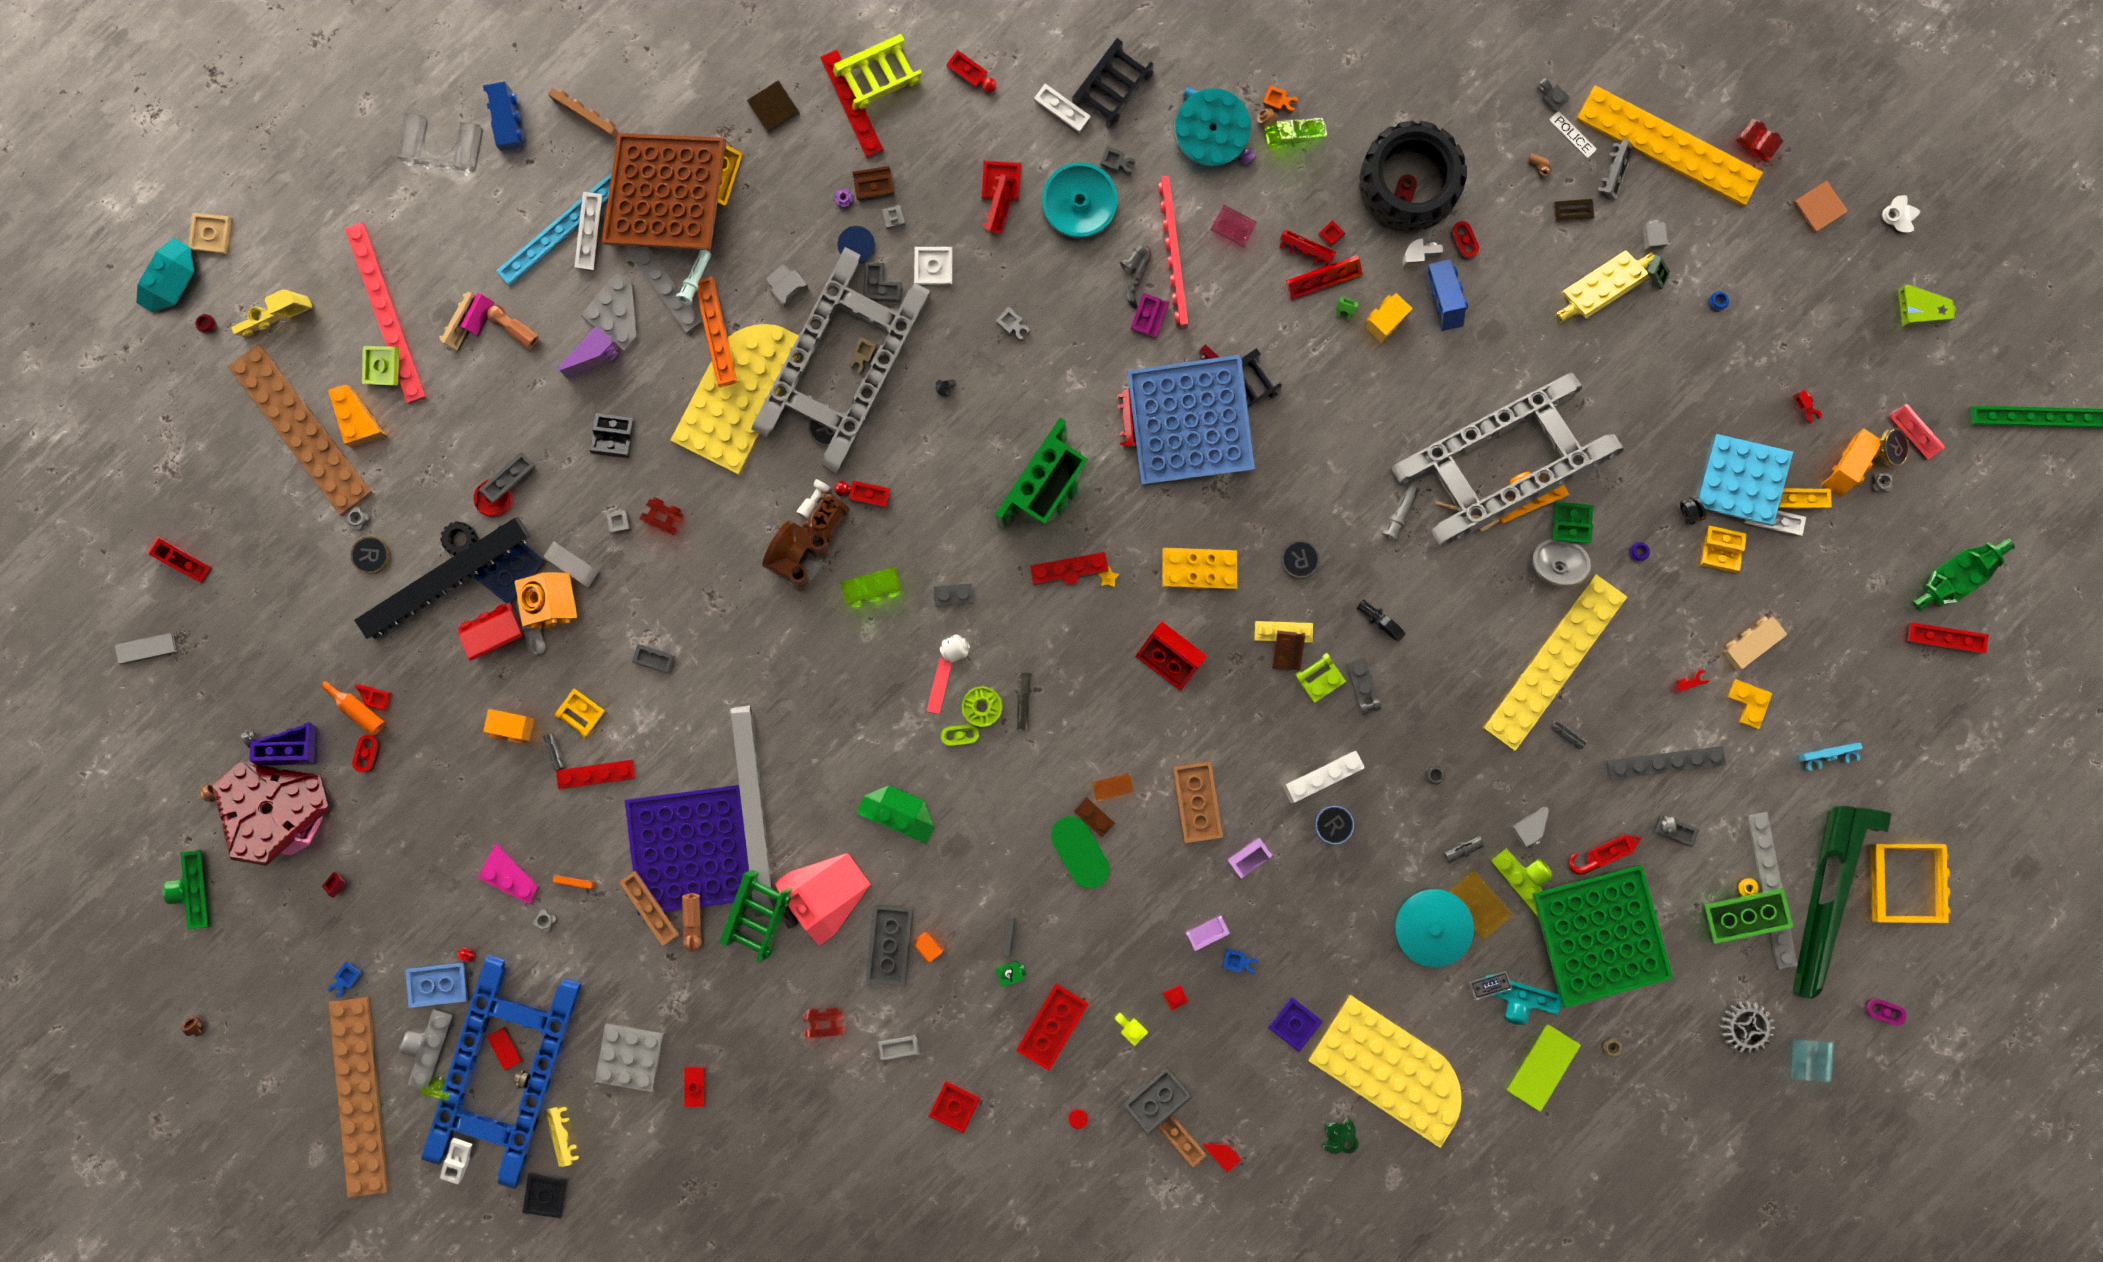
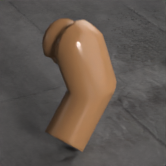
[1528,153,1551,177]

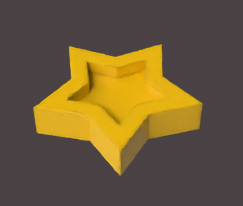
[1098,567,1120,588]

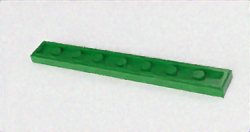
[1971,406,2103,429]

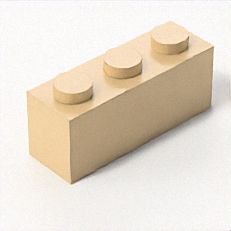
[1723,616,1787,671]

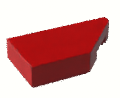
[355,684,391,711]
[1203,1143,1242,1173]

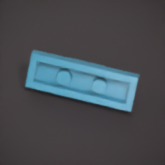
[1799,742,1862,771]

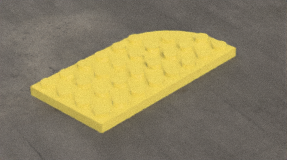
[670,324,801,475]
[1308,995,1461,1148]

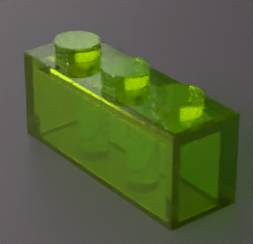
[840,566,903,608]

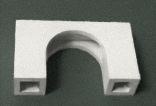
[1282,751,1365,803]

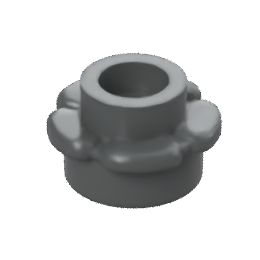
[241,730,258,748]
[1426,766,1445,785]

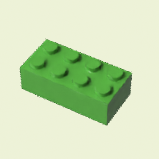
[1704,888,1793,944]

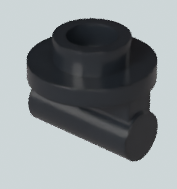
[935,379,956,397]

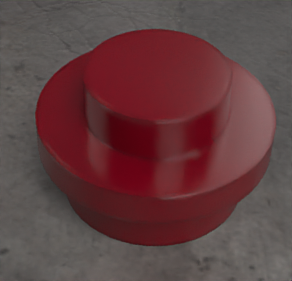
[195,314,215,333]

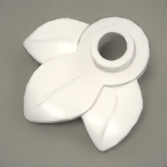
[1882,195,1920,233]

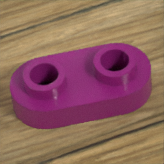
[1866,999,1907,1026]

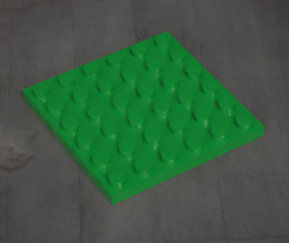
[1532,865,1674,1008]

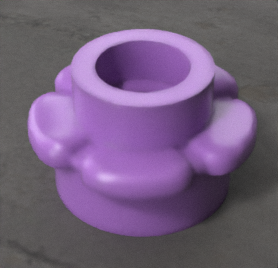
[1239,148,1256,165]
[835,189,853,207]

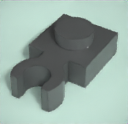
[1100,146,1136,174]

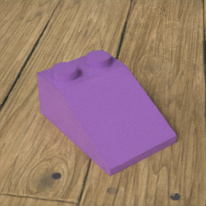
[557,327,620,378]

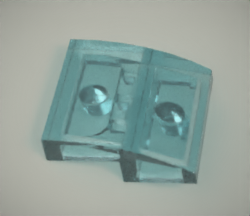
[1791,1039,1834,1082]

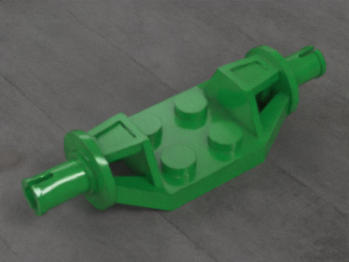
[1913,538,2015,612]

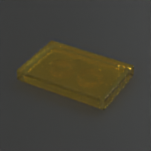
[1448,870,1512,940]

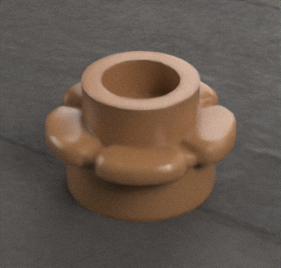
[200,784,216,802]

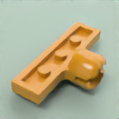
[1499,472,1569,524]

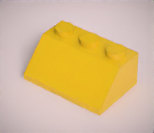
[717,145,743,206]

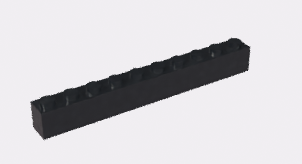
[354,517,531,640]

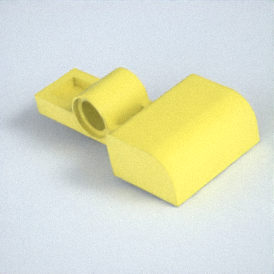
[231,290,313,338]

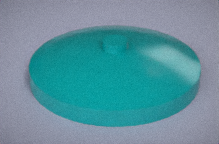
[1042,162,1118,238]
[1395,889,1474,967]

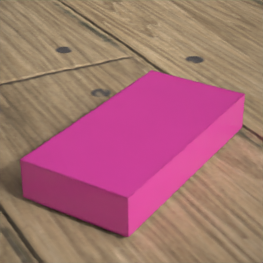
[461,293,494,335]

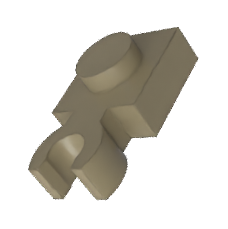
[849,337,878,373]

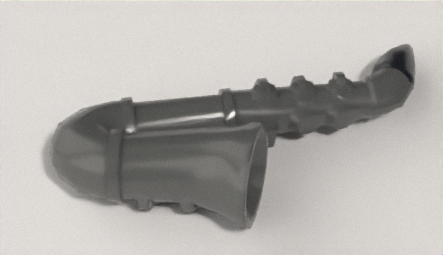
[1119,245,1152,309]

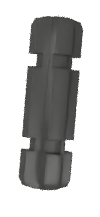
[1552,720,1587,749]
[543,733,564,770]

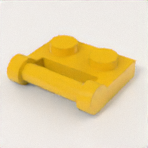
[554,688,606,739]

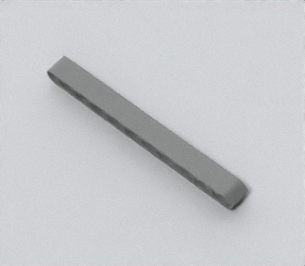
[731,706,775,917]

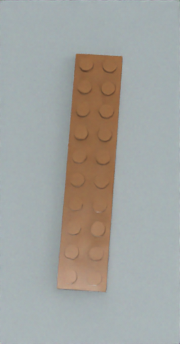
[228,344,373,515]
[328,997,388,1198]

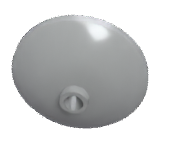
[1532,539,1591,587]

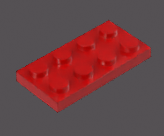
[1016,983,1089,1071]

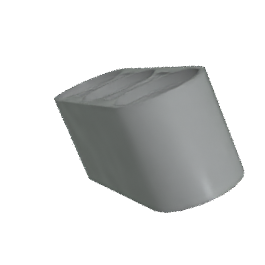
[543,542,599,587]

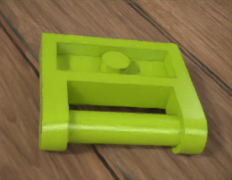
[1295,653,1346,703]

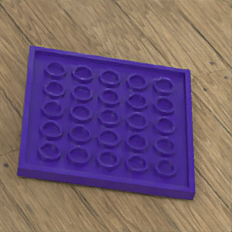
[625,785,753,915]

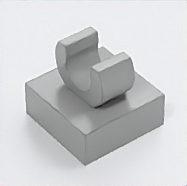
[882,205,905,229]

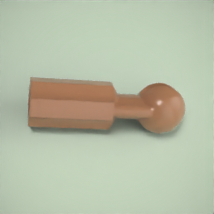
[487,305,539,349]
[682,893,702,952]

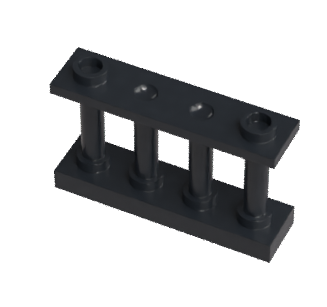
[1072,38,1154,129]
[1242,348,1282,410]

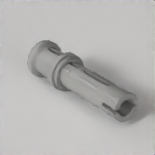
[1382,484,1421,541]

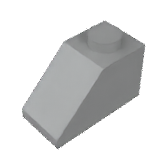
[1511,807,1549,848]

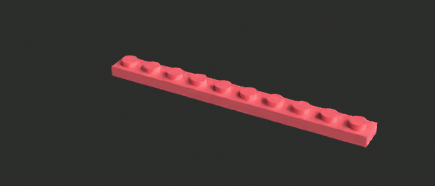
[345,222,426,404]

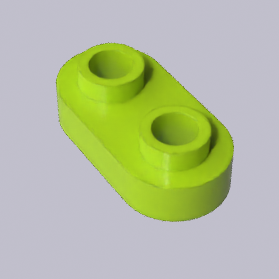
[941,724,979,746]

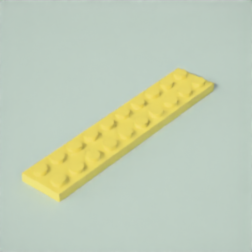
[1483,574,1627,751]

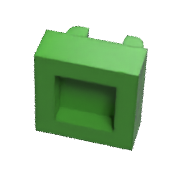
[1336,296,1359,320]

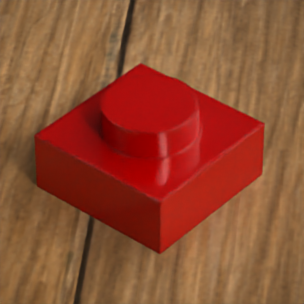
[1163,984,1189,1011]

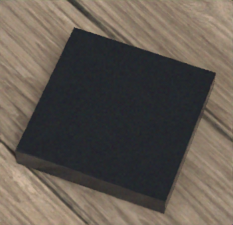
[522,1173,568,1218]

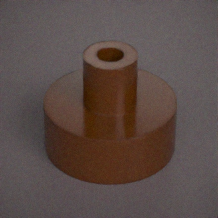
[181,1016,202,1037]

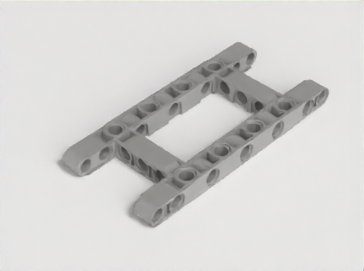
[751,247,930,473]
[1392,373,1624,547]

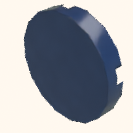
[837,226,875,264]

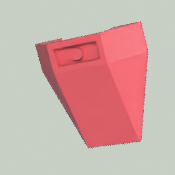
[774,853,871,946]

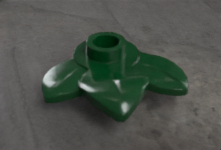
[1322,1118,1358,1154]

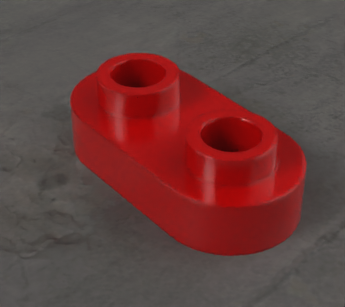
[1394,174,1417,203]
[1452,221,1479,259]
[352,735,379,773]

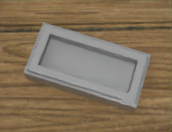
[878,1035,919,1061]

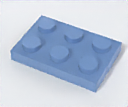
[405,962,468,1008]

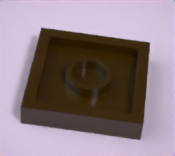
[747,80,799,133]

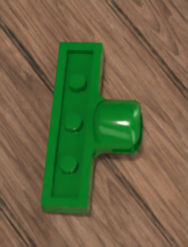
[163,850,209,930]

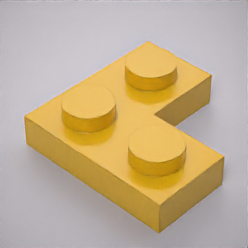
[1728,679,1772,729]

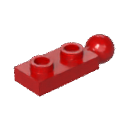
[946,50,997,93]
[834,481,891,508]

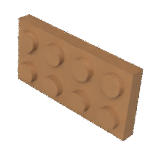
[1173,761,1223,843]

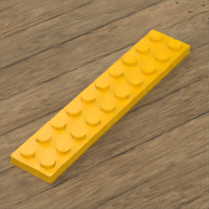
[1576,85,1763,207]

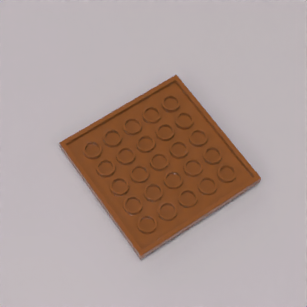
[602,133,726,250]

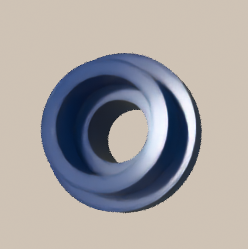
[1710,291,1729,311]

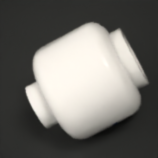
[940,634,970,663]

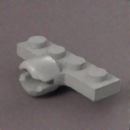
[399,1009,452,1090]

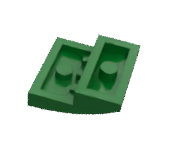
[1552,502,1594,543]

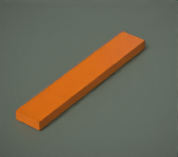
[696,276,738,388]

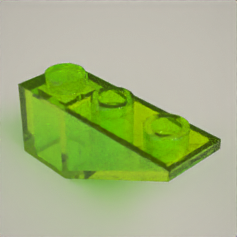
[1265,118,1327,147]

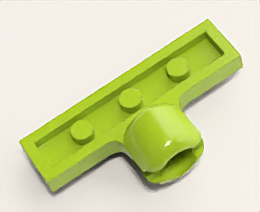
[1491,848,1552,918]

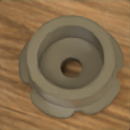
[1603,1038,1622,1057]
[514,1070,530,1089]

